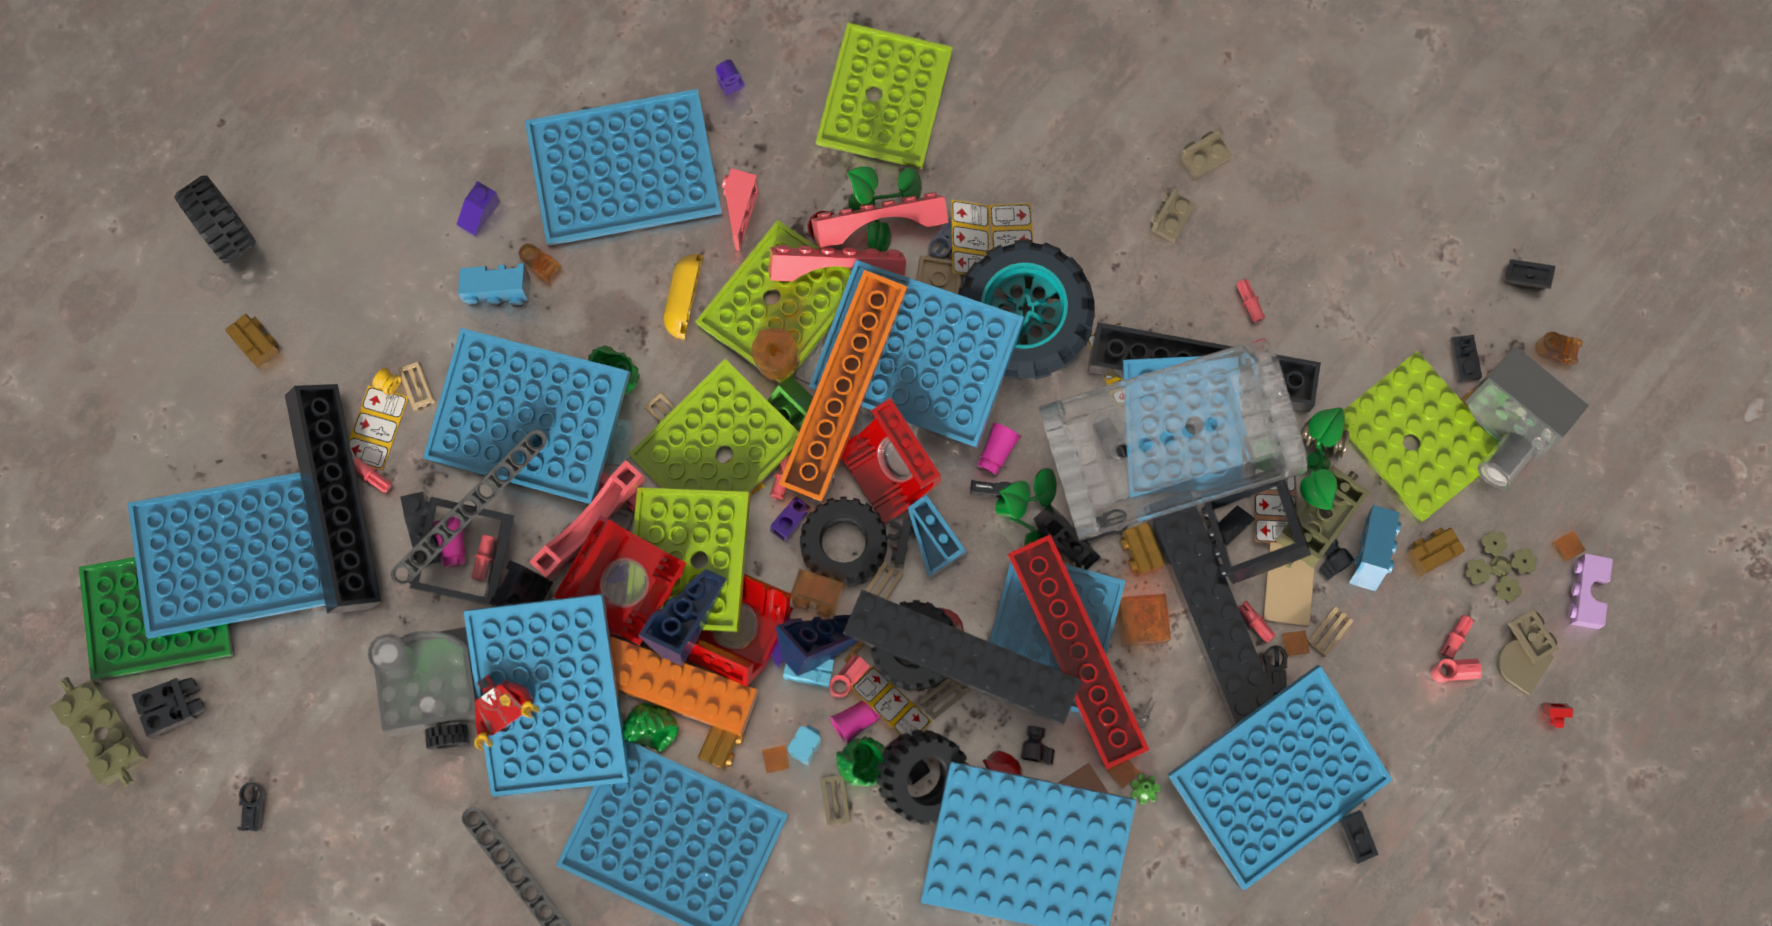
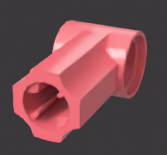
[829,654,870,700]
[1430,658,1482,683]

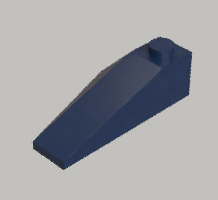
[639,569,727,666]
[776,614,857,676]

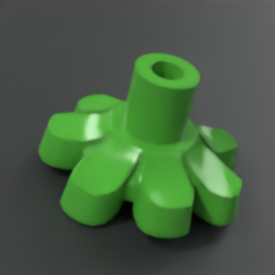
[1130,773,1161,805]

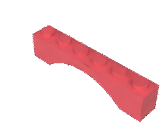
[811,192,948,248]
[768,245,907,281]
[529,460,646,582]

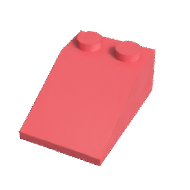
[722,168,759,251]

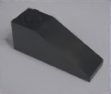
[400,491,441,566]
[1033,503,1100,570]

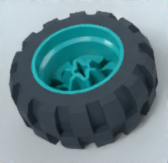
[958,240,1095,380]

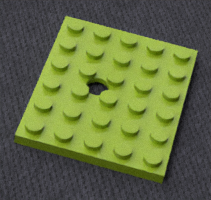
[816,23,953,169]
[695,220,852,384]
[1343,351,1501,523]
[628,359,799,492]
[626,487,751,632]

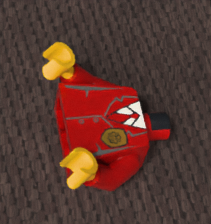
[474,675,540,751]

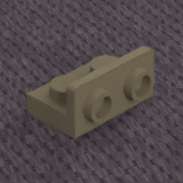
[1180,130,1232,179]
[1151,188,1196,243]
[1508,609,1559,664]

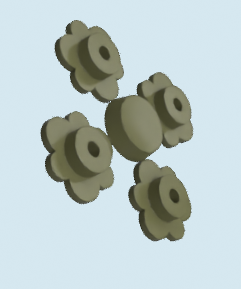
[1466,530,1537,602]

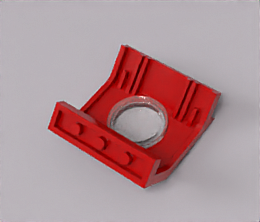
[841,398,941,525]
[553,515,686,645]
[686,574,794,687]

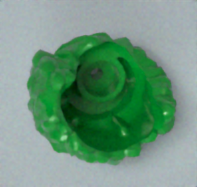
[588,345,640,395]
[623,703,679,753]
[836,736,887,787]

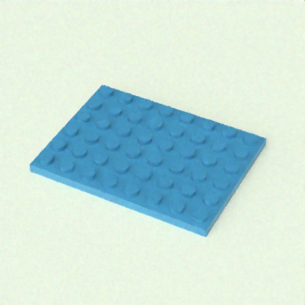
[525,89,722,246]
[809,260,1025,448]
[423,328,631,504]
[127,472,325,639]
[464,594,630,797]
[1167,665,1392,890]
[556,741,789,926]
[920,761,1137,926]

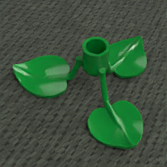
[847,166,922,252]
[1248,407,1345,510]
[995,468,1057,546]

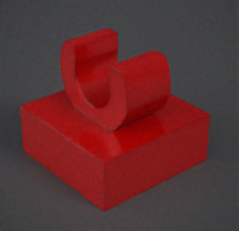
[1542,702,1573,728]

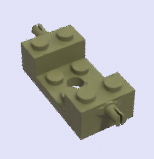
[1275,465,1370,568]
[50,677,148,787]

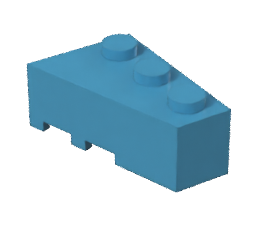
[458,263,530,305]
[908,494,968,579]
[1349,505,1401,591]

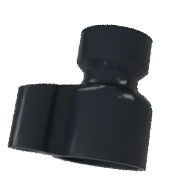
[1319,538,1355,581]
[1020,726,1055,765]

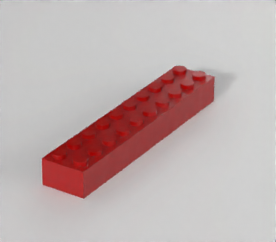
[1008,535,1149,770]

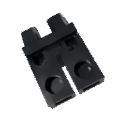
[490,560,554,607]
[132,677,206,739]

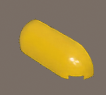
[663,254,704,340]

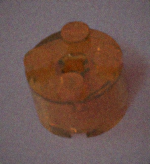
[751,328,800,380]

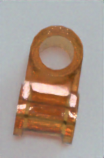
[519,243,562,284]
[1535,331,1583,365]

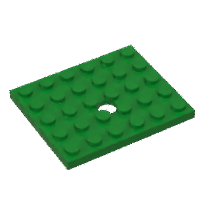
[79,557,233,681]

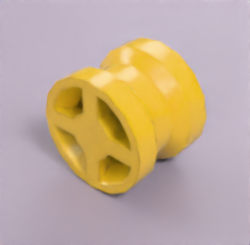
[372,367,401,395]

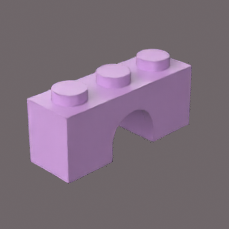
[1568,554,1613,629]

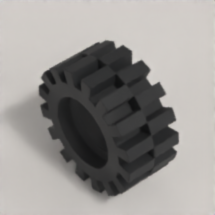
[425,724,469,750]

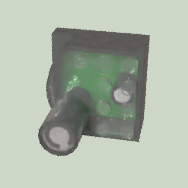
[1465,346,1589,490]
[368,627,477,736]

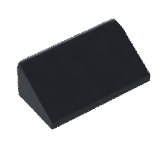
[1208,505,1255,547]

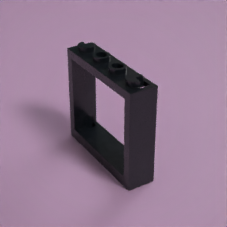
[1201,468,1311,584]
[407,497,514,607]

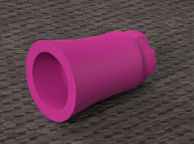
[977,423,1021,475]
[433,518,466,568]
[829,700,881,744]

